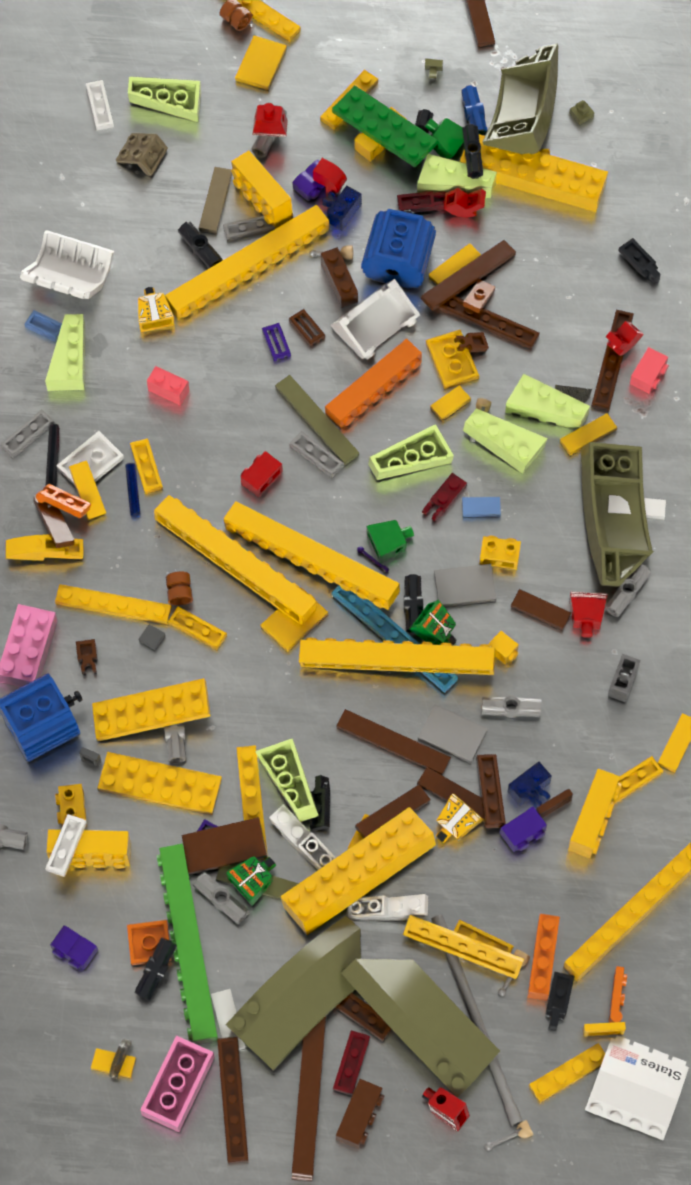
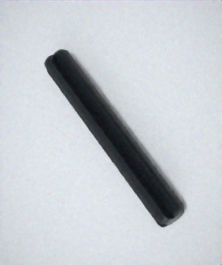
[45,424,60,487]

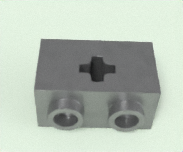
[608,654,641,702]

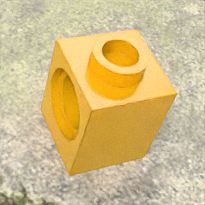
[488,631,519,665]

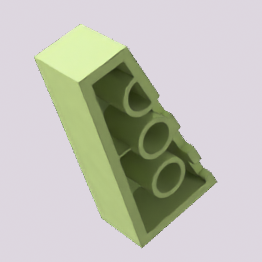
[45,314,85,391]
[255,739,319,822]

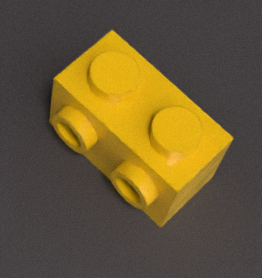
[479,535,521,570]
[55,784,87,827]

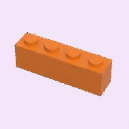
[527,914,560,1001]

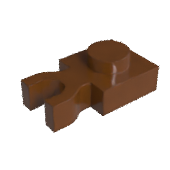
[454,332,489,353]
[76,639,97,674]

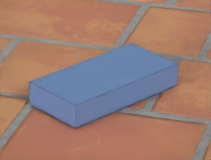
[24,310,62,342]
[462,497,501,517]

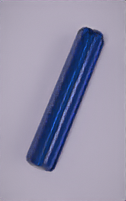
[125,463,140,516]

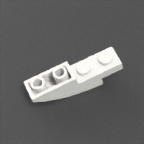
[268,804,336,870]
[348,894,428,921]

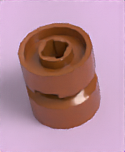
[219,0,253,31]
[166,571,193,606]

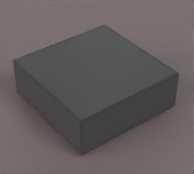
[138,624,166,651]
[79,747,101,767]

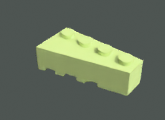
[128,77,201,122]
[417,154,497,198]
[505,374,590,430]
[463,408,548,474]
[368,424,454,480]

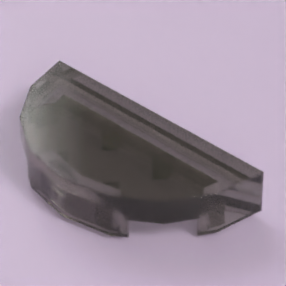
[555,385,592,403]
[109,1038,132,1079]

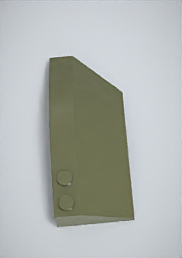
[483,43,559,154]
[581,442,654,587]
[225,916,361,1071]
[341,959,500,1098]

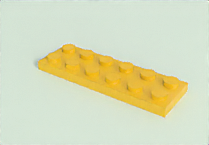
[92,678,211,741]
[97,752,222,815]

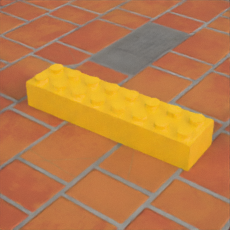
[460,134,608,212]
[280,807,436,935]

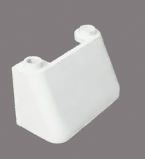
[330,279,420,360]

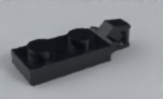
[618,238,661,284]
[310,775,330,831]
[546,971,575,1030]

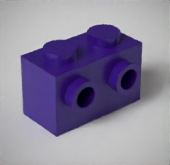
[500,807,547,852]

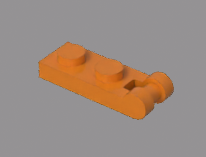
[36,484,91,518]
[609,966,627,1023]

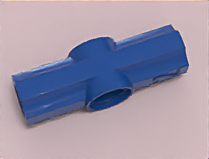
[461,85,488,136]

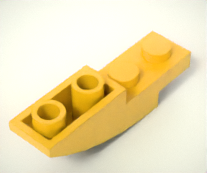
[5,534,83,561]

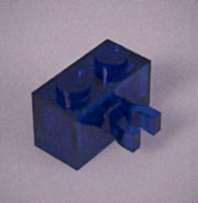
[322,185,362,231]
[507,761,552,807]

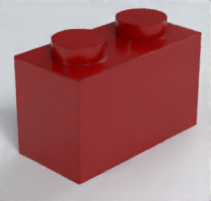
[241,451,283,498]

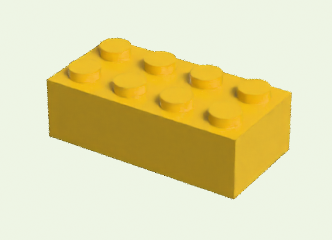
[231,150,293,229]
[568,768,622,859]
[46,829,131,869]

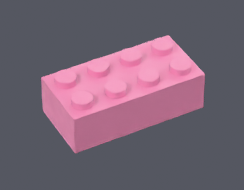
[0,604,58,687]
[140,1036,215,1132]

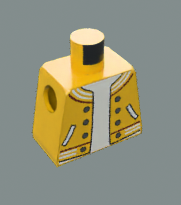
[138,287,175,332]
[435,794,483,843]

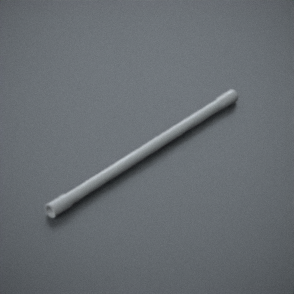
[431,914,523,1126]

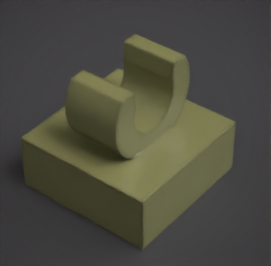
[425,58,443,79]
[569,100,594,125]

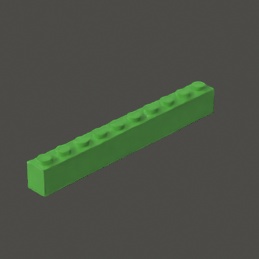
[157,843,218,1045]

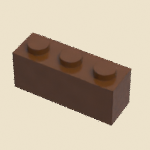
[321,247,358,308]
[336,1079,385,1149]

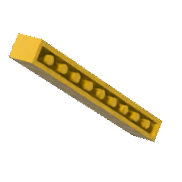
[165,205,329,320]
[154,495,317,626]
[224,501,400,610]
[299,637,495,675]
[563,842,691,982]

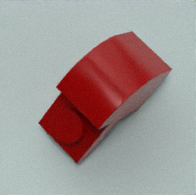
[313,157,347,199]
[443,188,486,218]
[605,321,644,356]

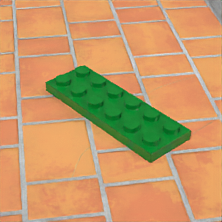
[332,85,438,167]

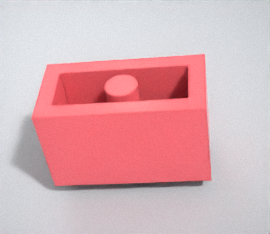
[630,347,669,394]
[147,366,190,406]

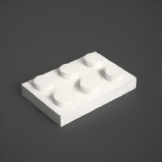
[56,431,124,486]

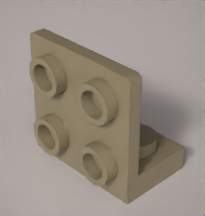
[116,133,168,176]

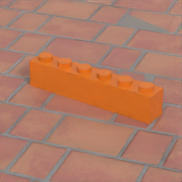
[325,338,422,429]

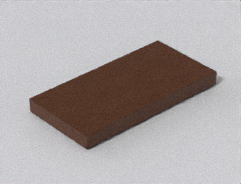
[181,817,267,875]

